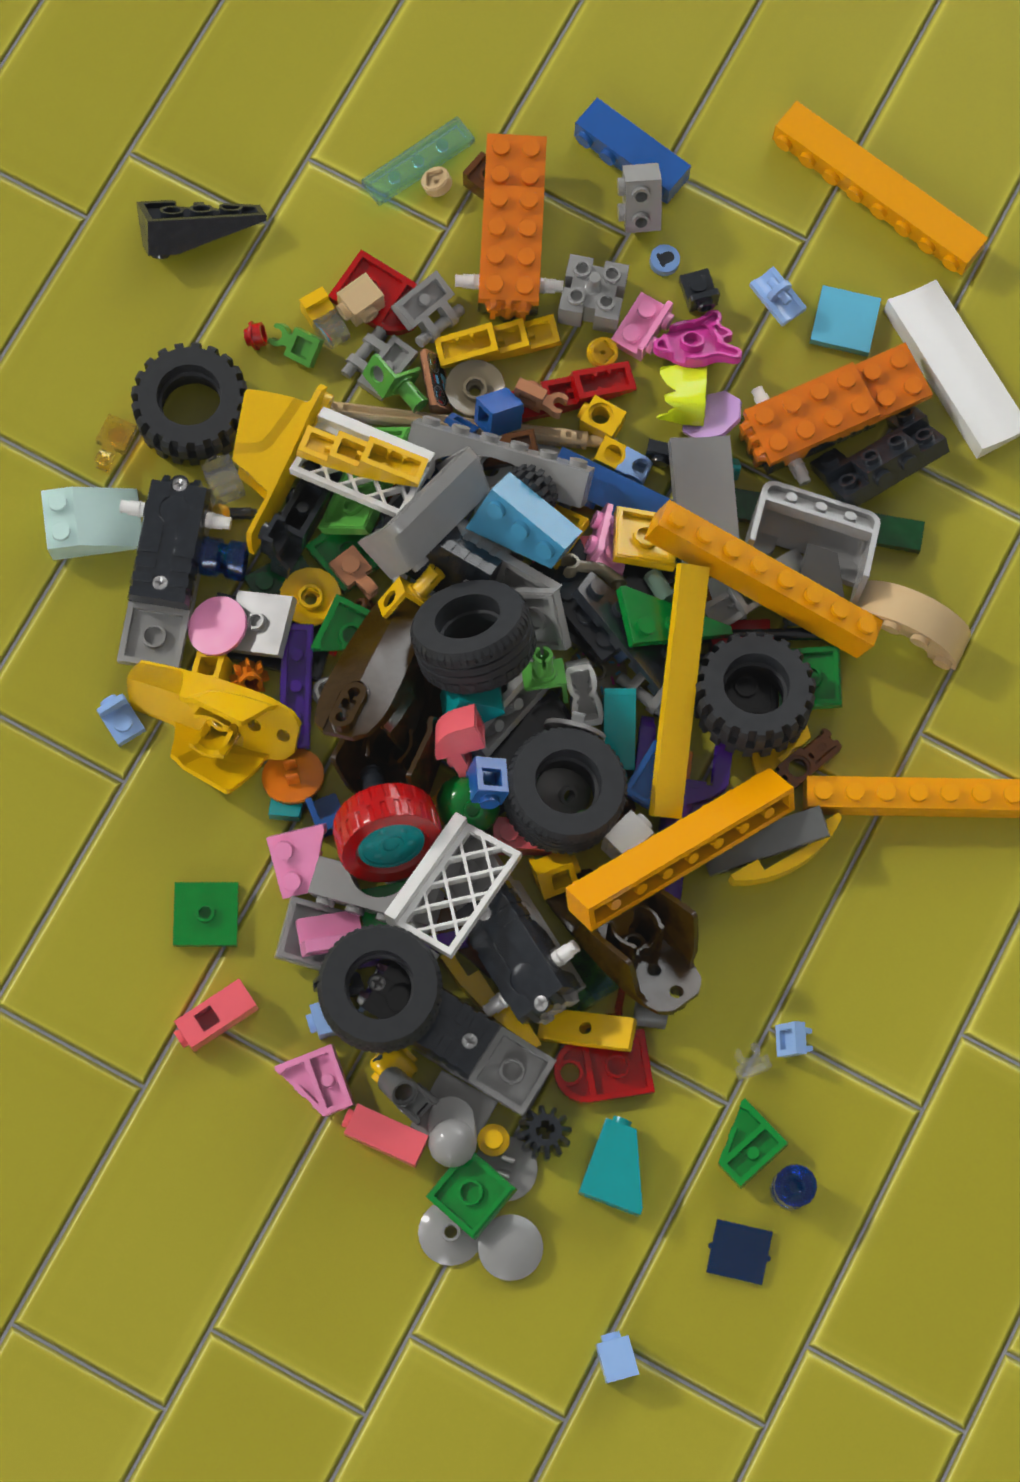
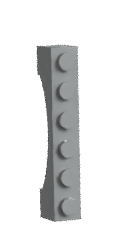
[408,415,595,508]

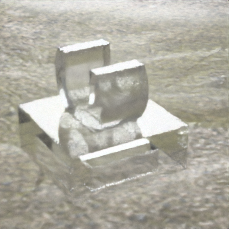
[734,1043,772,1081]

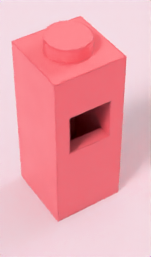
[173,979,259,1052]
[341,1103,429,1168]

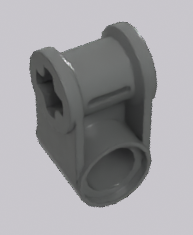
[378,1067,439,1125]

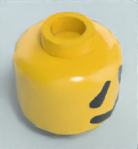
[370,1048,418,1084]

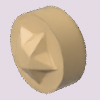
[421,166,452,197]

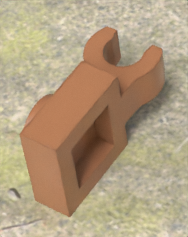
[514,378,569,419]
[329,545,379,601]

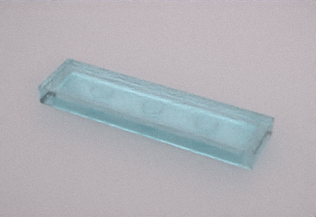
[361,116,475,206]

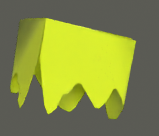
[656,364,707,426]

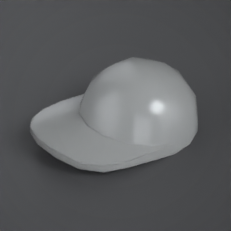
[428,1096,477,1168]

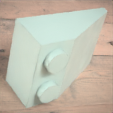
[41,487,142,560]

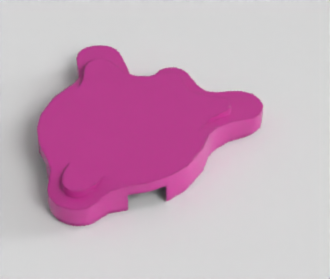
[653,310,742,368]

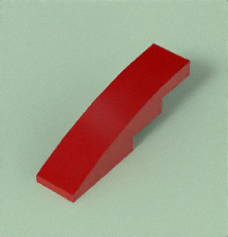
[511,361,637,422]

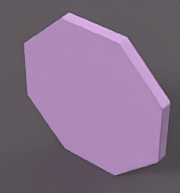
[682,391,742,437]

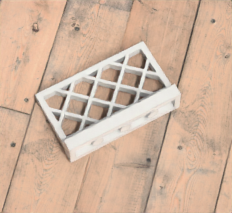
[289,406,435,517]
[384,812,522,959]

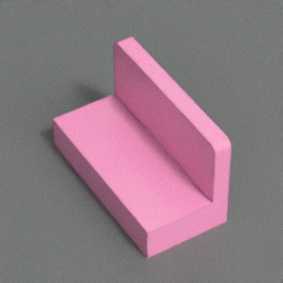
[295,911,361,958]

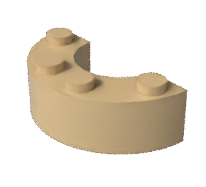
[857,580,971,670]

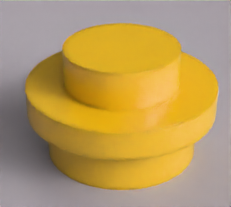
[477,1124,510,1157]

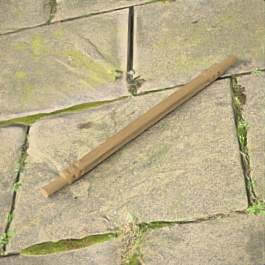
[305,401,618,450]

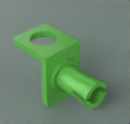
[362,354,429,413]
[522,646,568,703]

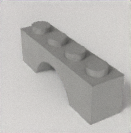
[308,856,445,929]

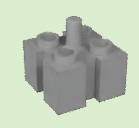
[557,254,629,334]

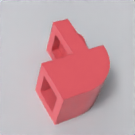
[435,704,485,778]

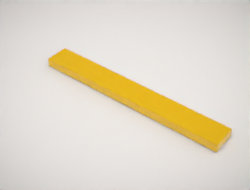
[649,563,710,819]

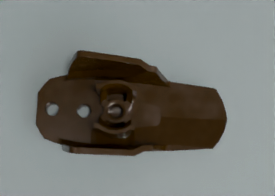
[315,594,425,752]
[331,675,442,795]
[546,868,702,1015]

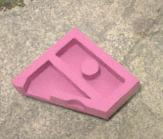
[266,823,327,899]
[274,1044,355,1117]

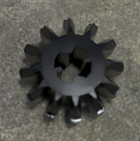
[516,1105,572,1162]

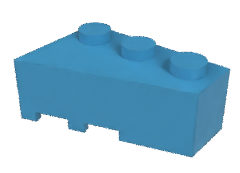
[465,472,583,569]

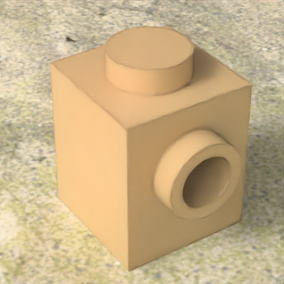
[336,272,385,327]

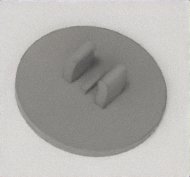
[544,711,606,741]
[477,1136,538,1201]

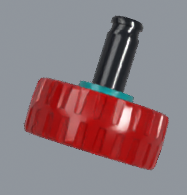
[333,764,442,882]

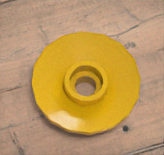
[280,567,341,626]

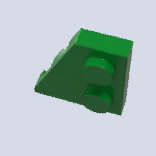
[718,1098,788,1189]

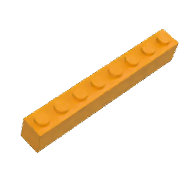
[772,101,988,276]
[644,499,884,658]
[565,767,795,932]
[803,776,1020,818]

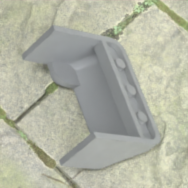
[357,446,491,579]
[744,481,881,605]

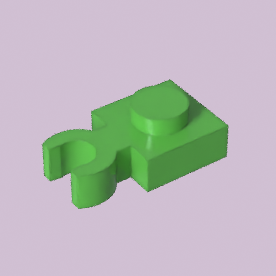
[268,323,325,368]

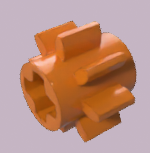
[229,657,270,692]

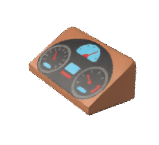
[420,348,453,414]

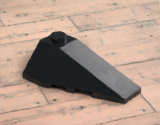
[137,200,267,259]

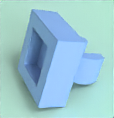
[775,1021,813,1058]

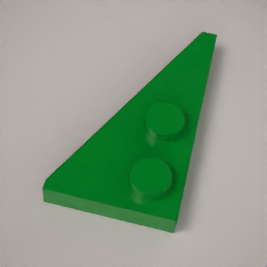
[616,586,733,647]
[310,594,371,651]

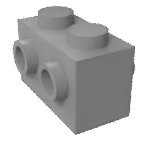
[617,163,662,233]

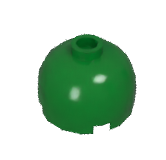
[436,774,500,832]

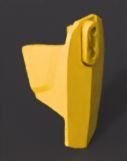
[232,384,334,555]
[127,660,302,794]

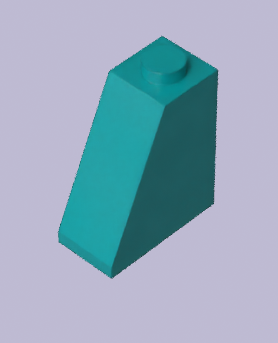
[602,688,636,780]
[578,1115,643,1217]

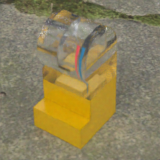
[299,286,351,350]

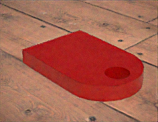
[329,249,418,336]
[554,1029,655,1104]

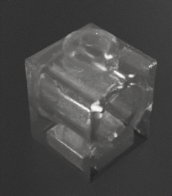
[201,454,246,504]

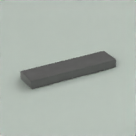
[705,806,831,877]

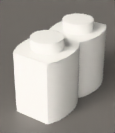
[564,657,604,726]

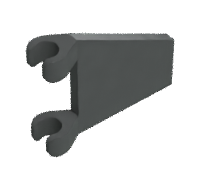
[783,543,845,626]

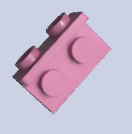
[611,292,675,361]
[584,503,625,576]

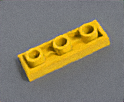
[537,1010,637,1052]

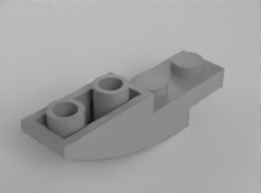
[705,547,803,626]

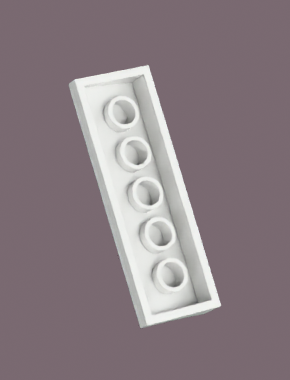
[883,280,1020,459]

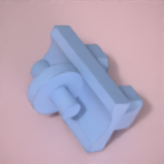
[749,266,807,327]

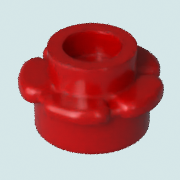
[244,321,268,350]

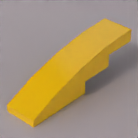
[434,314,562,368]
[296,425,429,487]
[440,955,542,1049]

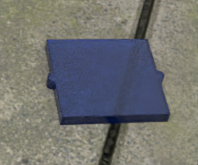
[706,1219,773,1285]

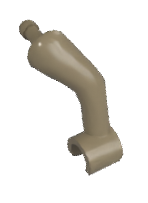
[561,553,627,590]

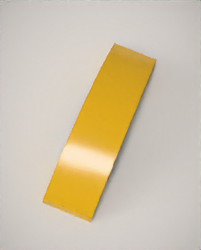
[728,813,842,886]

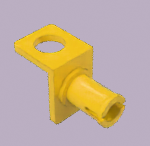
[378,564,445,619]

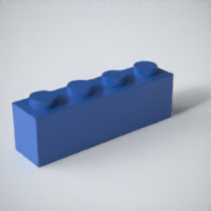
[574,97,691,204]
[558,447,674,516]

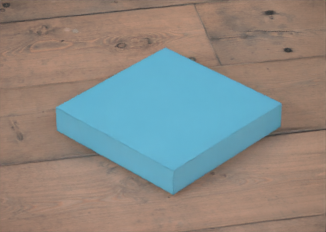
[809,285,881,357]

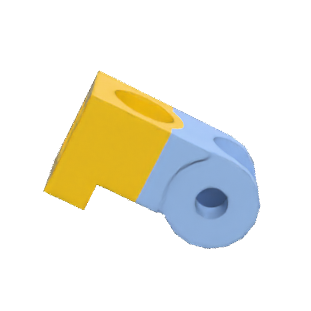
[593,435,653,485]

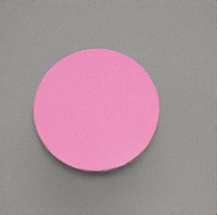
[188,596,247,656]

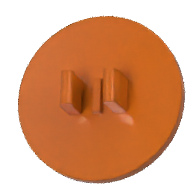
[262,749,325,805]

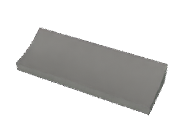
[668,435,747,620]

